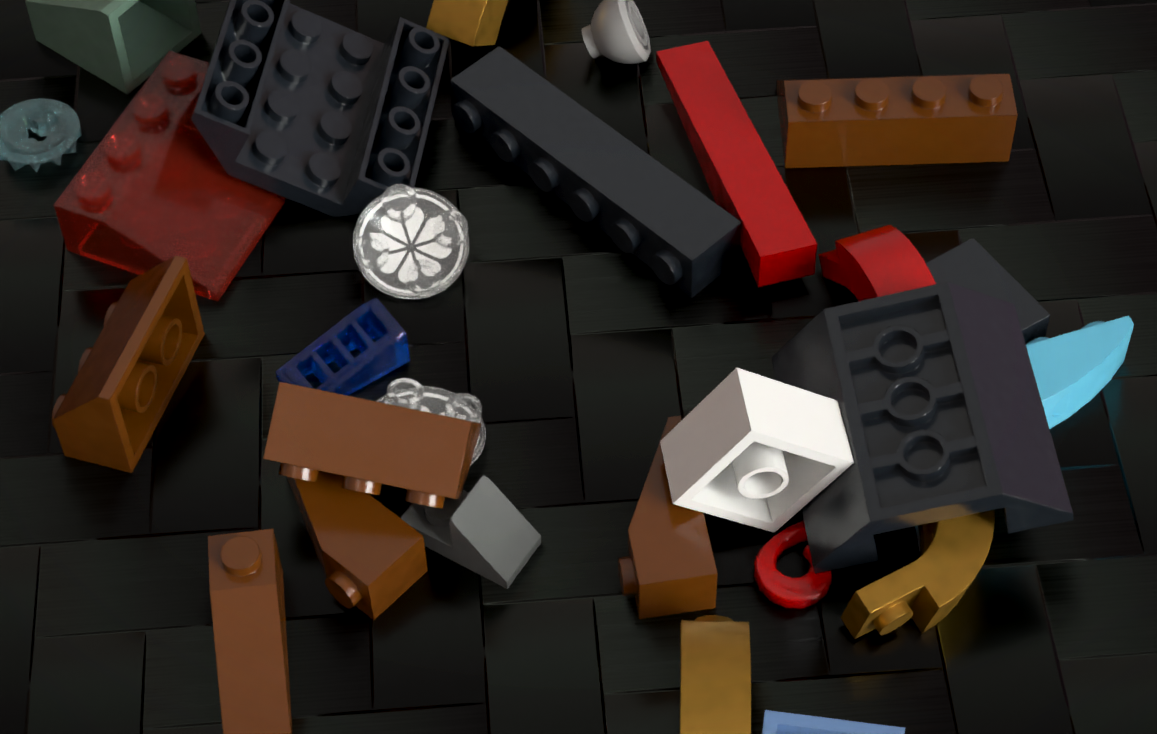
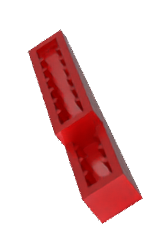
[656,41,817,287]

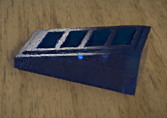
[275,298,410,395]

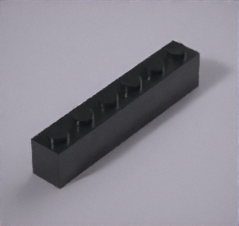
[450,46,741,298]

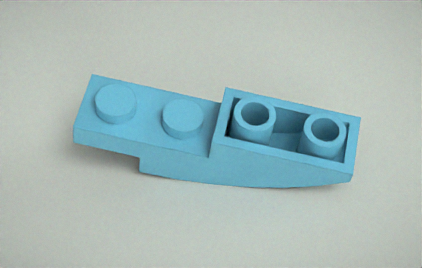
[1026,316,1134,429]

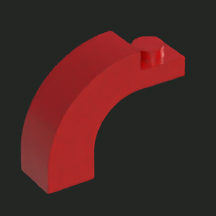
[818,225,936,301]

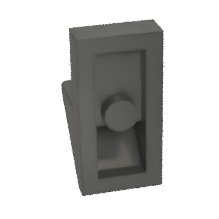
[401,475,541,589]

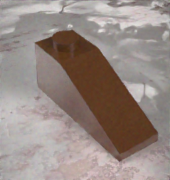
[618,415,718,619]
[286,471,428,620]
[208,529,292,734]

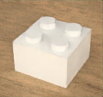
[660,368,854,533]

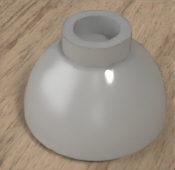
[582,0,651,64]

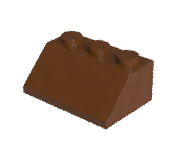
[52,255,205,473]
[263,382,481,508]

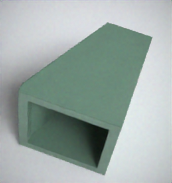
[25,0,202,95]

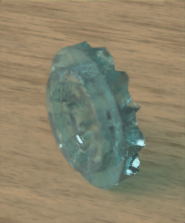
[0,98,82,172]

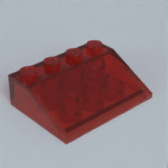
[54,51,287,301]

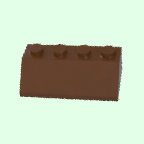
[776,73,1018,168]

